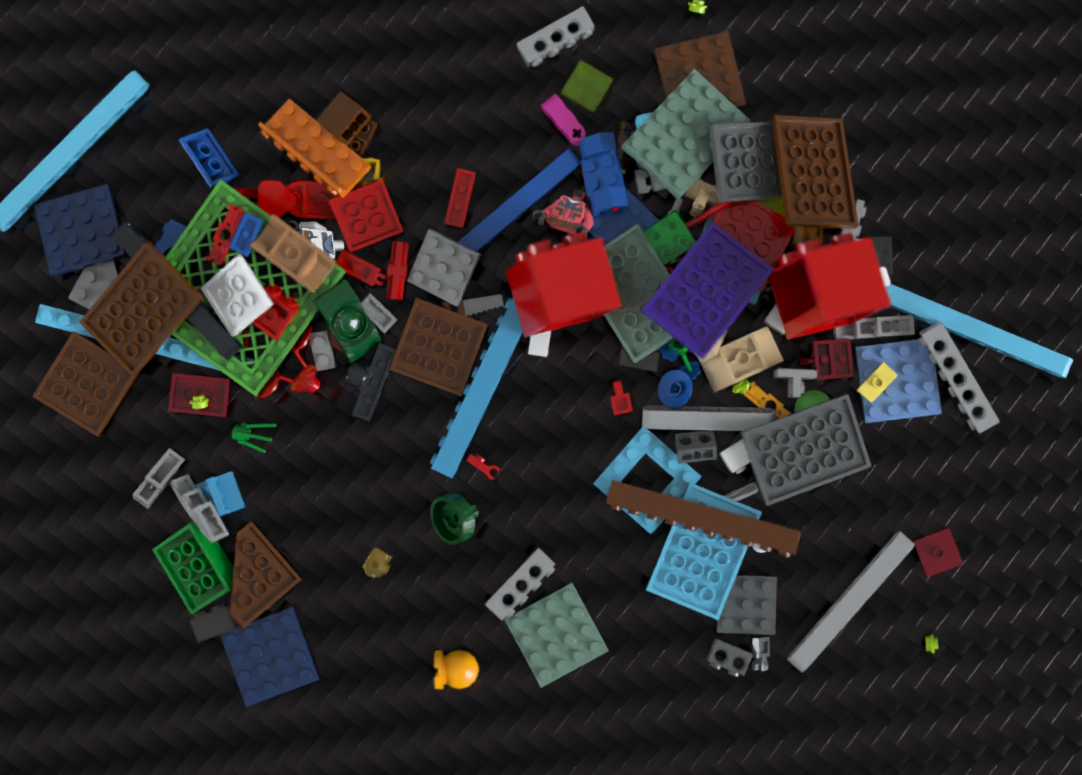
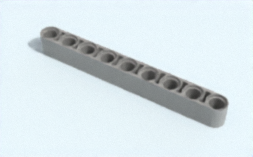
[787,531,915,672]

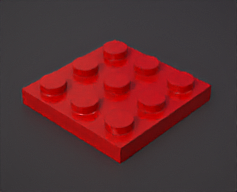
[328,178,404,252]

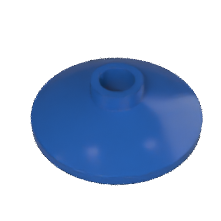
[658,370,692,408]

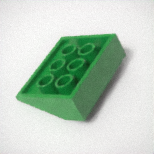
[152,522,233,615]

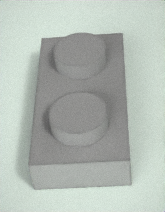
[309,330,337,371]

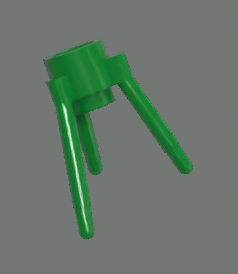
[232,422,276,453]

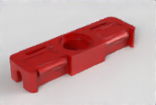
[205,204,246,265]

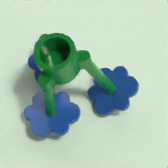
[659,338,701,380]

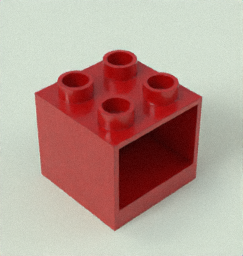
[506,232,621,337]
[768,232,892,340]

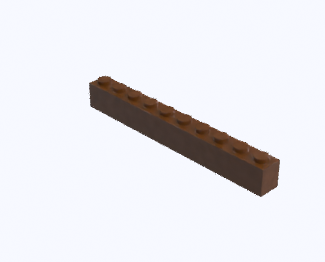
[606,480,801,557]

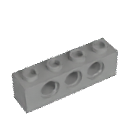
[517,6,594,67]
[485,547,555,620]

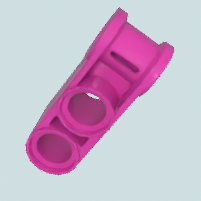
[540,94,586,146]

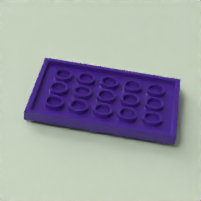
[641,222,774,360]

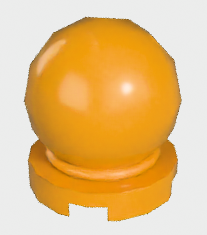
[434,650,479,689]

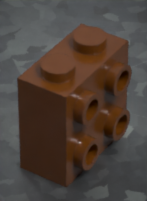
[316,91,372,146]

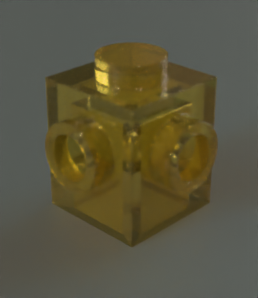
[362,547,392,578]

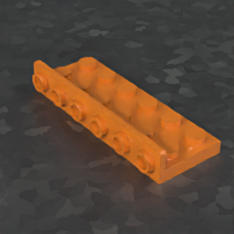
[258,99,371,198]

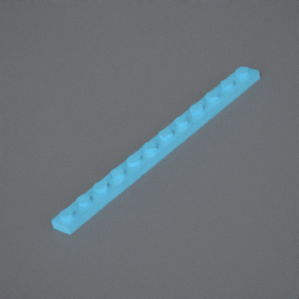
[35,304,255,371]

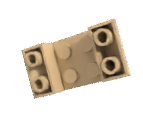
[698,326,784,393]

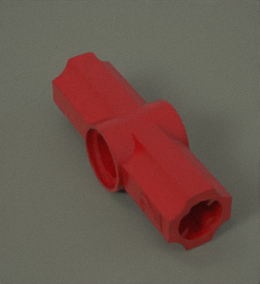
[386,241,409,301]

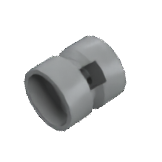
[634,168,665,195]

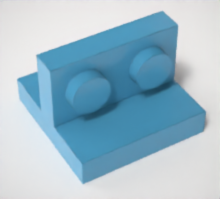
[195,471,245,517]

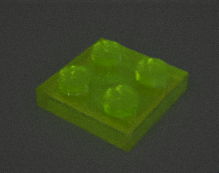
[561,60,613,113]

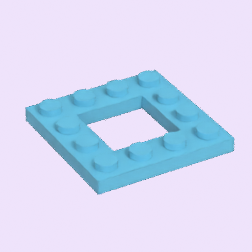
[593,427,702,534]

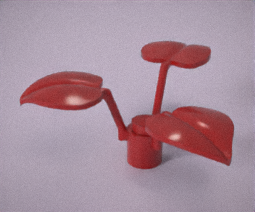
[257,325,320,399]

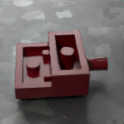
[799,339,854,380]

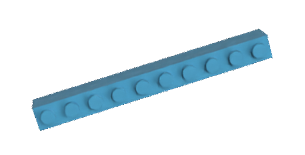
[430,297,523,478]

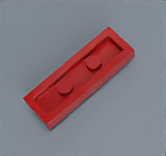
[444,168,476,229]

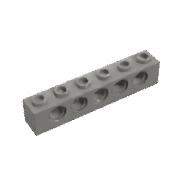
[919,321,1000,434]

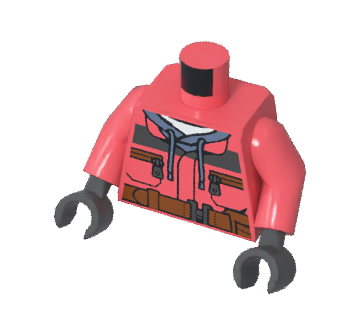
[533,189,594,236]

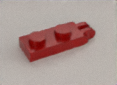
[336,249,387,286]

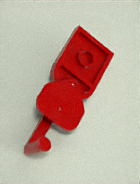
[235,179,338,220]

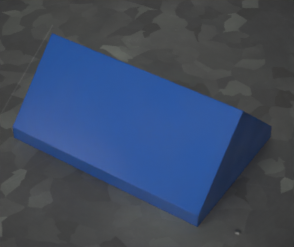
[179,129,239,190]

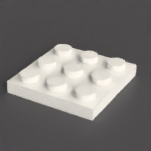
[201,255,273,337]

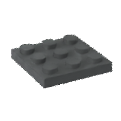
[717,575,777,635]

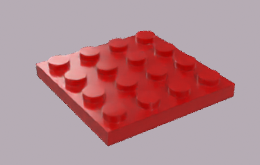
[711,200,796,292]

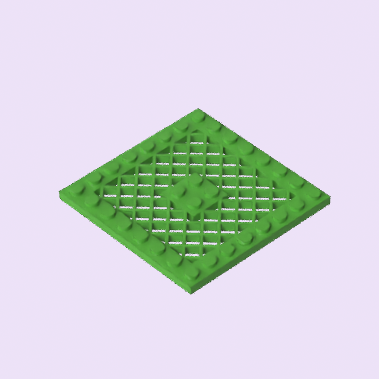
[165,180,346,396]

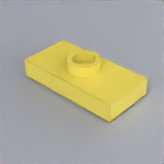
[857,362,898,403]

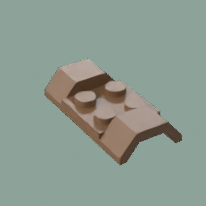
[250,214,336,292]

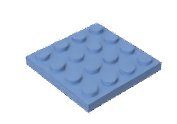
[855,340,942,423]

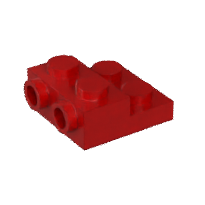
[252,285,300,341]

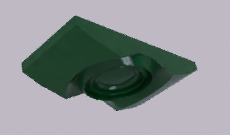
[313,279,382,364]

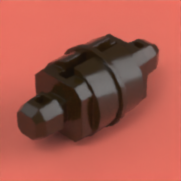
[614,121,634,175]

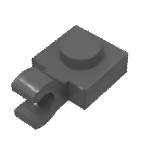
[751,636,770,671]

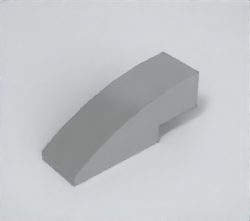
[133,448,185,509]

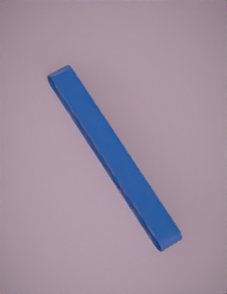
[458,148,581,252]

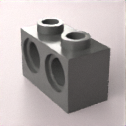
[675,430,717,464]
[707,638,753,677]

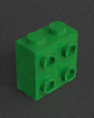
[643,209,697,265]

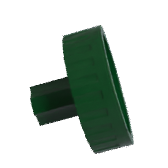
[430,492,478,545]

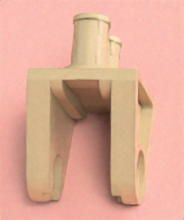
[685,173,719,218]

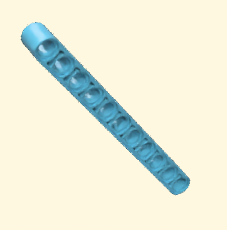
[0,71,149,232]
[886,284,1073,378]

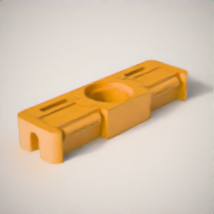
[743,381,791,420]

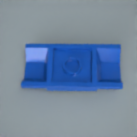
[579,132,628,217]

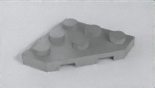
[68,260,118,309]

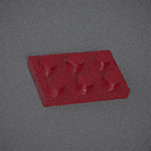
[168,373,231,417]

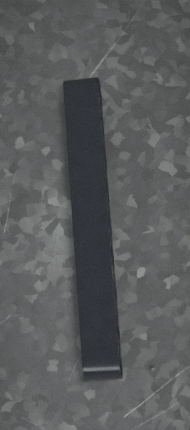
[112,220,243,361]

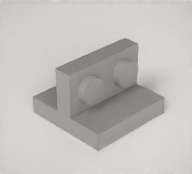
[773,369,817,398]

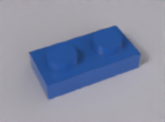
[229,212,264,256]

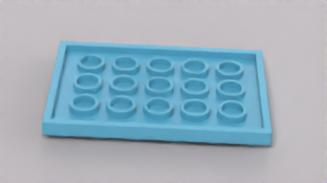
[646,483,762,620]

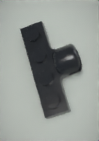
[344,343,396,422]

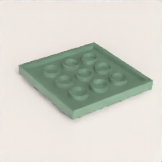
[504,583,609,688]

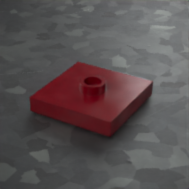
[912,528,963,577]

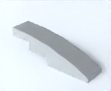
[833,315,915,340]
[170,474,229,543]

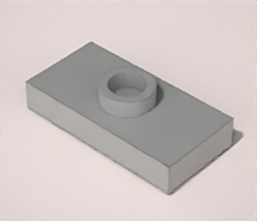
[361,293,398,334]

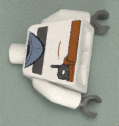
[289,221,344,259]

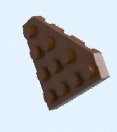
[230,521,302,630]

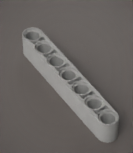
[642,405,776,431]

